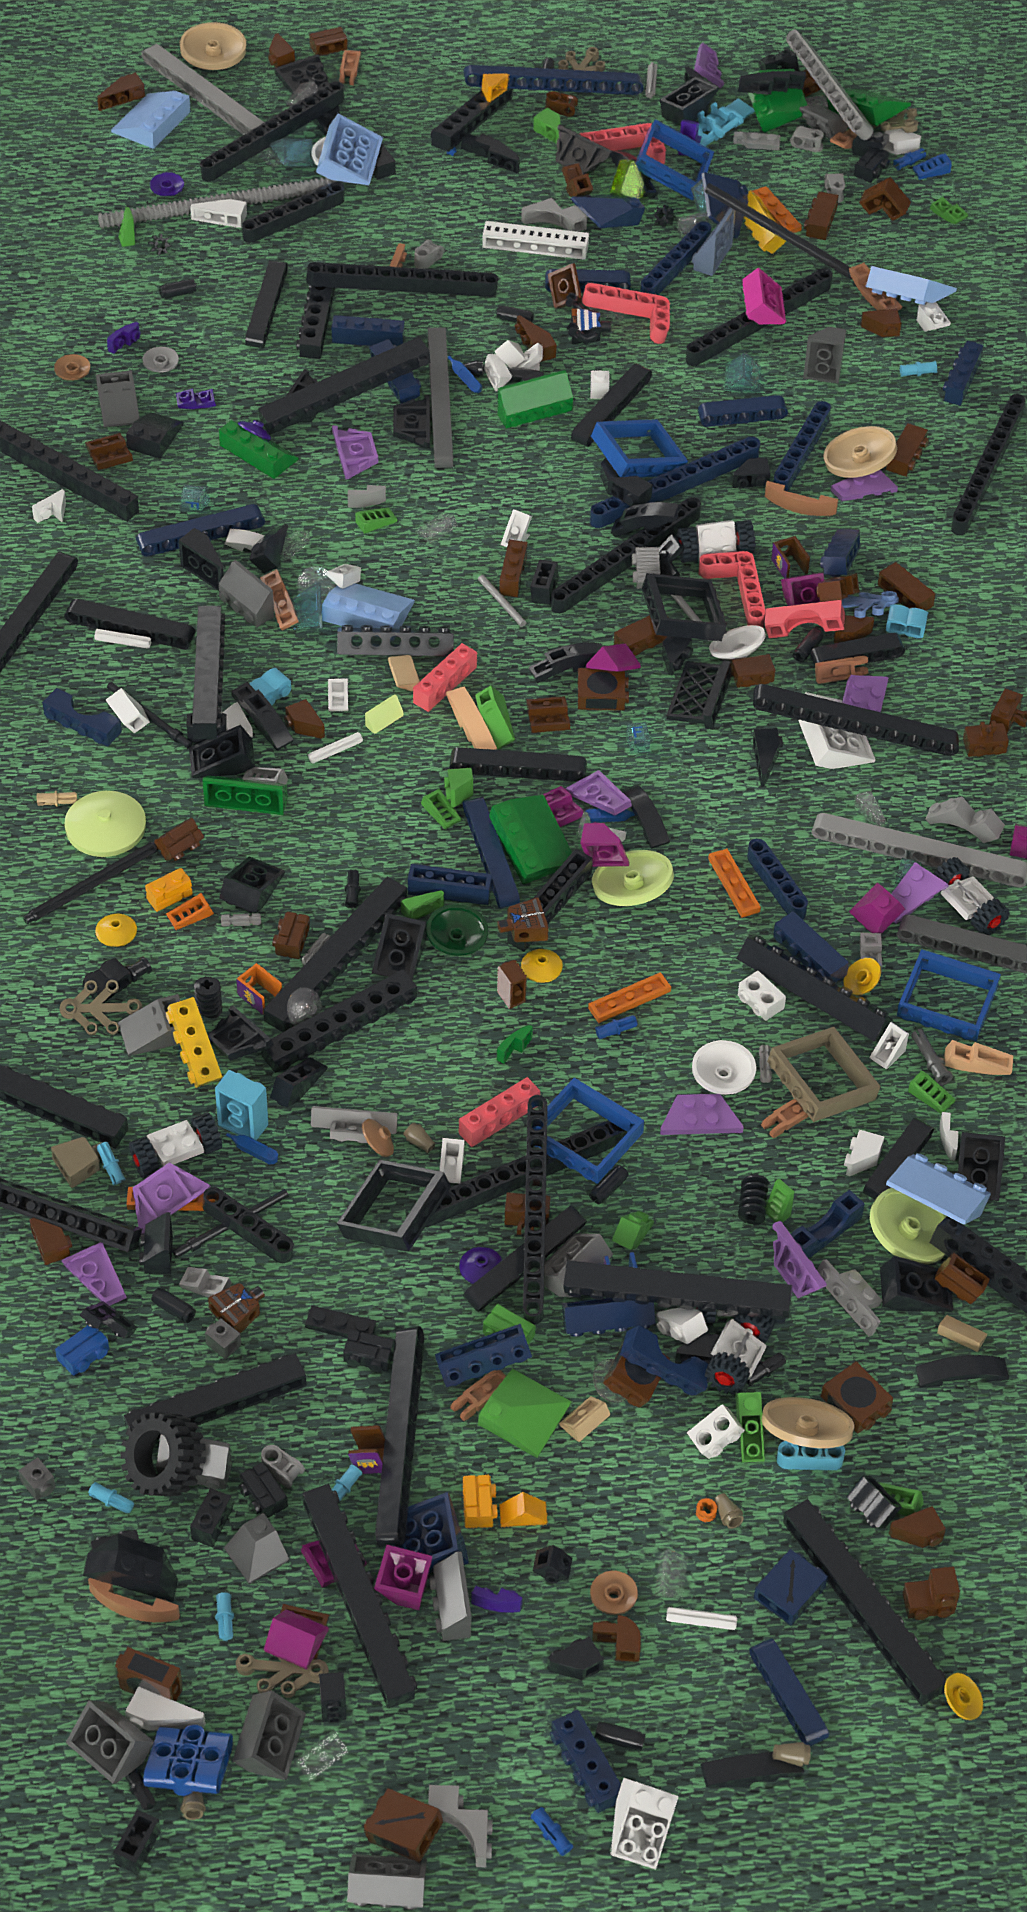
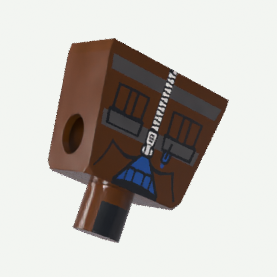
[497,897,549,942]
[208,1283,265,1333]

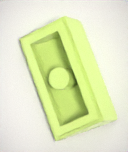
[365,695,404,733]

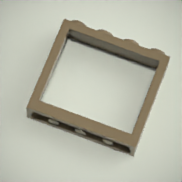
[767,1027,881,1122]

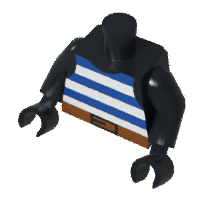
[566,293,611,345]

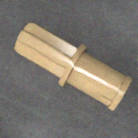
[37,791,77,807]

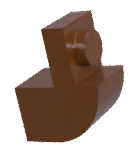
[562,163,593,197]
[592,1615,641,1662]

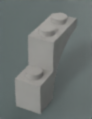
[521,198,587,232]
[925,796,1005,843]
[428,1785,493,1867]

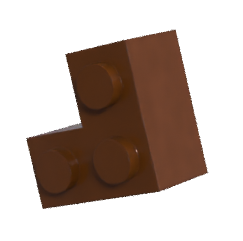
[859,177,911,221]
[902,1566,960,1620]

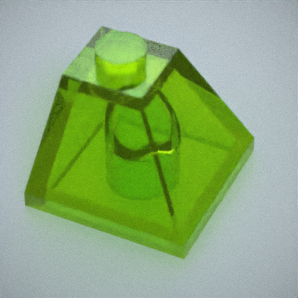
[609,160,644,199]

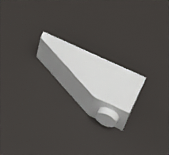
[190,199,247,228]
[125,1687,206,1731]

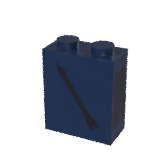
[754,1549,828,1626]

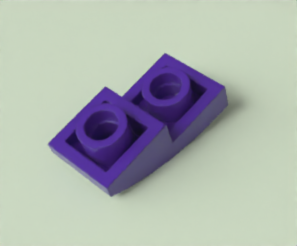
[107,322,141,354]
[176,388,216,409]
[471,1586,523,1613]

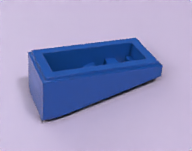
[913,153,952,180]

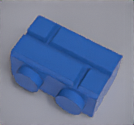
[55,1325,109,1376]

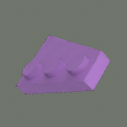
[694,43,724,88]
[831,470,898,501]
[566,770,632,815]
[891,862,949,924]
[61,1242,127,1306]

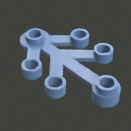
[841,591,899,618]

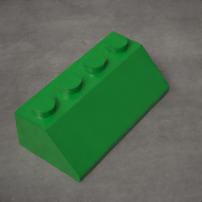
[498,370,573,429]
[219,420,299,479]
[203,776,288,815]

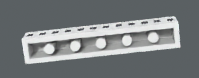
[483,221,589,260]

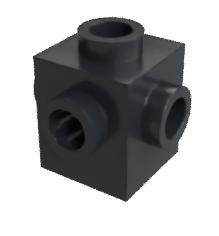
[533,1545,573,1584]

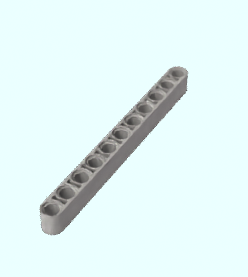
[786,30,873,140]
[142,44,264,135]
[811,813,1027,888]

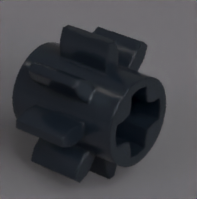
[653,204,676,227]
[148,233,171,255]

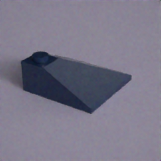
[701,172,748,239]
[570,194,646,228]
[394,1492,469,1573]

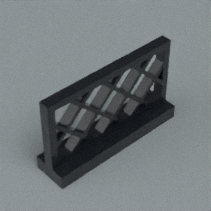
[666,660,732,730]

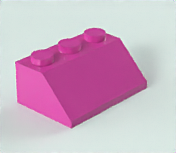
[742,268,786,324]

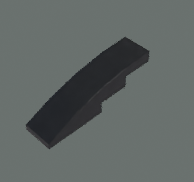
[738,71,806,95]
[700,1751,805,1788]

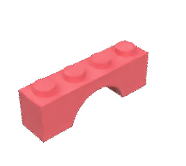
[765,600,845,638]

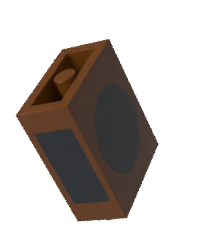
[578,668,629,710]
[602,1343,671,1408]
[821,1361,893,1434]
[115,1647,183,1702]
[364,1788,443,1863]

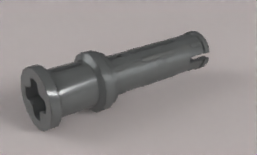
[911,1029,953,1086]

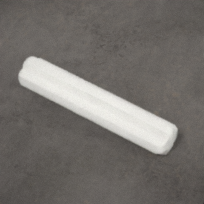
[94,629,151,649]
[308,732,363,763]
[666,1607,737,1630]

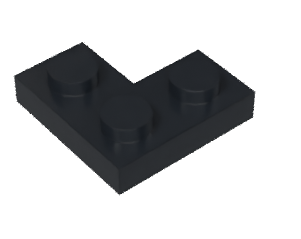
[659,534,684,576]
[80,1301,138,1338]

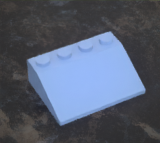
[111,91,190,149]
[316,114,383,185]
[866,266,957,305]
[322,583,414,641]
[886,1153,991,1224]

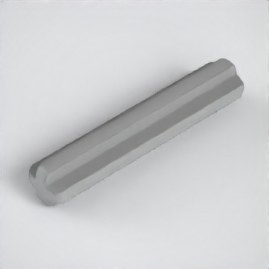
[645,62,658,99]

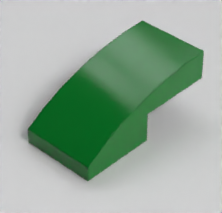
[497,1025,533,1064]

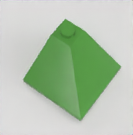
[478,1368,571,1458]

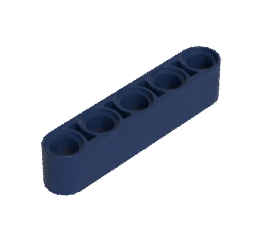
[545,269,631,293]
[697,395,788,427]
[747,838,808,920]
[749,1638,829,1746]

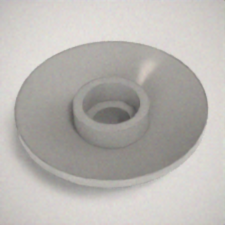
[143,347,179,373]

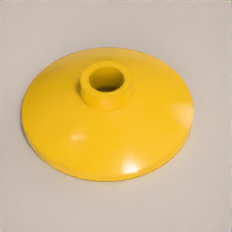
[95,914,137,947]
[521,949,563,983]
[844,958,881,995]
[945,1673,983,1720]

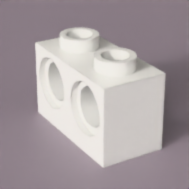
[738,971,786,1021]
[687,1404,745,1459]

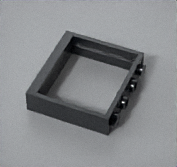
[642,573,727,641]
[337,1159,451,1252]

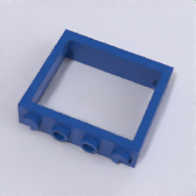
[634,119,714,201]
[591,419,688,478]
[897,949,1001,1042]
[532,1078,644,1184]

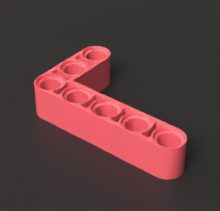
[579,123,666,164]
[581,283,670,344]
[698,551,766,628]

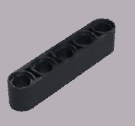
[810,633,905,666]
[863,1118,934,1200]
[202,1187,294,1263]

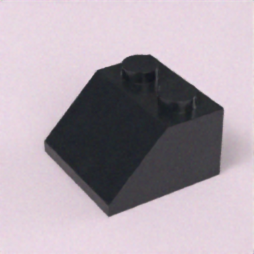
[139,1212,173,1274]

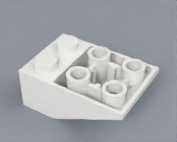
[611,1778,678,1869]

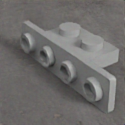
[311,1106,398,1143]
[817,1259,882,1337]

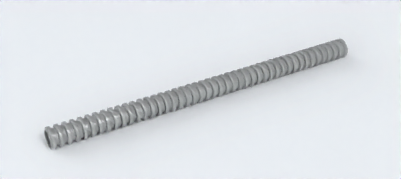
[98,177,336,229]

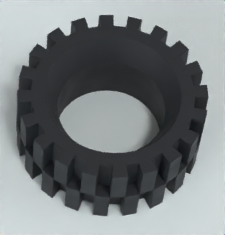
[121,1412,206,1496]

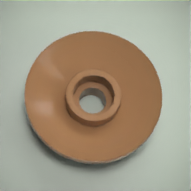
[54,354,91,380]
[362,1119,394,1157]
[590,1571,638,1615]

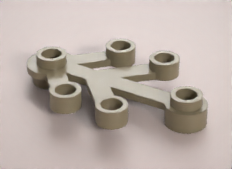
[558,47,605,82]
[874,108,919,133]
[60,980,143,1035]
[236,1638,329,1698]

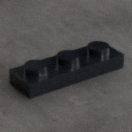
[305,1305,376,1338]

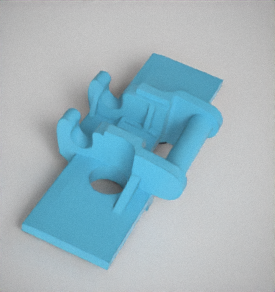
[698,98,755,146]

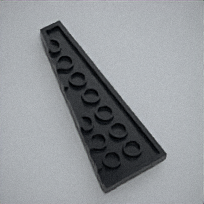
[275,54,341,136]

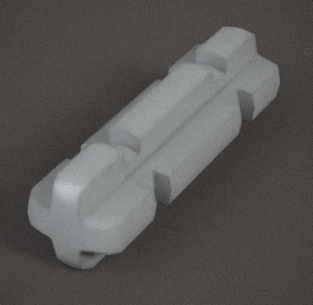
[221,913,261,927]
[302,933,330,965]
[759,1045,772,1083]

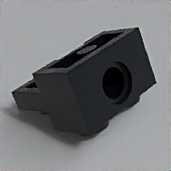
[758,49,800,71]

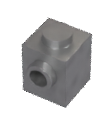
[205,1319,241,1360]
[19,1458,56,1501]

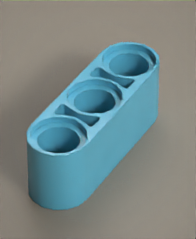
[776,1441,845,1470]

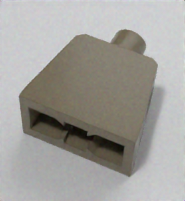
[51,1137,102,1188]

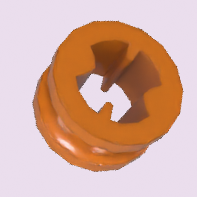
[696,1498,717,1522]

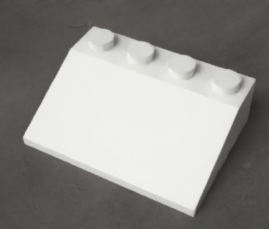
[798,692,875,769]

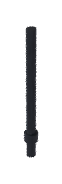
[107,682,193,749]
[172,1189,289,1258]

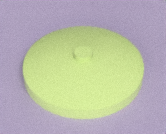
[65,791,146,857]
[592,850,674,906]
[870,1188,947,1265]

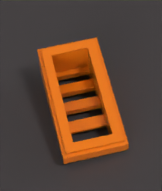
[166,893,214,930]

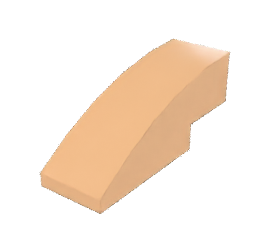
[944,1040,1013,1075]

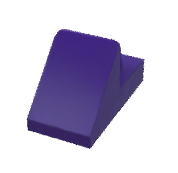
[678,120,702,156]

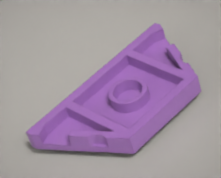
[332,425,378,479]
[842,675,889,712]
[660,1094,743,1135]
[133,1162,211,1234]
[772,1221,827,1298]

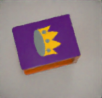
[236,963,282,1015]

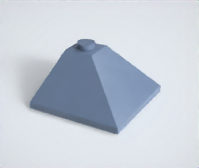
[692,208,736,276]

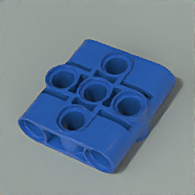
[144,1725,233,1796]

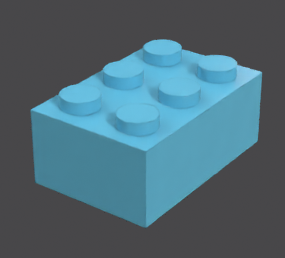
[215,1070,268,1141]

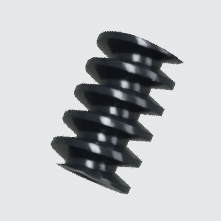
[194,976,222,1019]
[738,1175,769,1225]

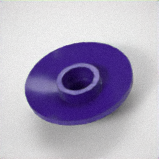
[150,172,184,196]
[238,419,271,440]
[459,1247,502,1284]

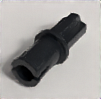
[345,870,361,908]
[746,1353,786,1386]
[125,1768,156,1811]

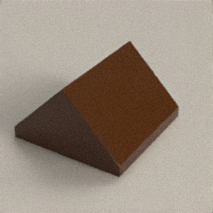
[548,263,582,308]

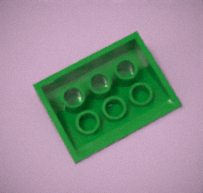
[749,69,808,133]
[827,88,911,126]
[489,795,572,885]

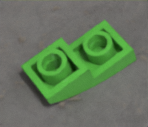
[930,197,968,224]

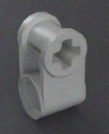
[790,126,824,152]
[825,173,845,203]
[414,239,445,269]
[261,1445,305,1488]

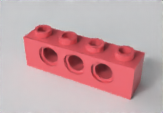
[413,643,477,712]
[459,1077,541,1147]

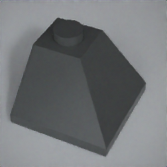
[224,1513,289,1584]

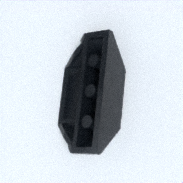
[82,1534,178,1602]

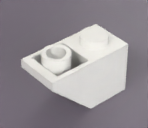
[883,129,921,155]
[917,302,950,332]
[106,688,150,733]
[844,1130,884,1176]
[655,1307,708,1344]

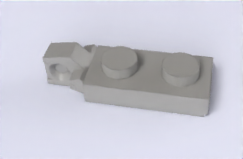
[733,132,780,150]

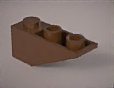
[97,72,145,111]
[515,315,557,362]

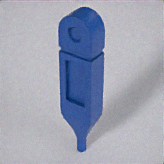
[448,355,482,393]
[584,808,635,823]
[226,1133,278,1164]

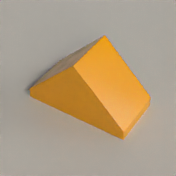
[482,74,509,102]
[499,1492,548,1527]

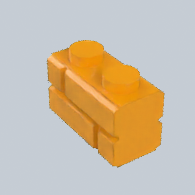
[145,868,192,912]
[463,1475,497,1528]

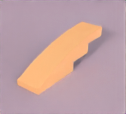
[446,686,497,750]

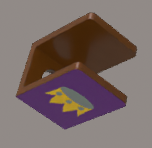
[771,536,810,579]
[348,1425,385,1474]

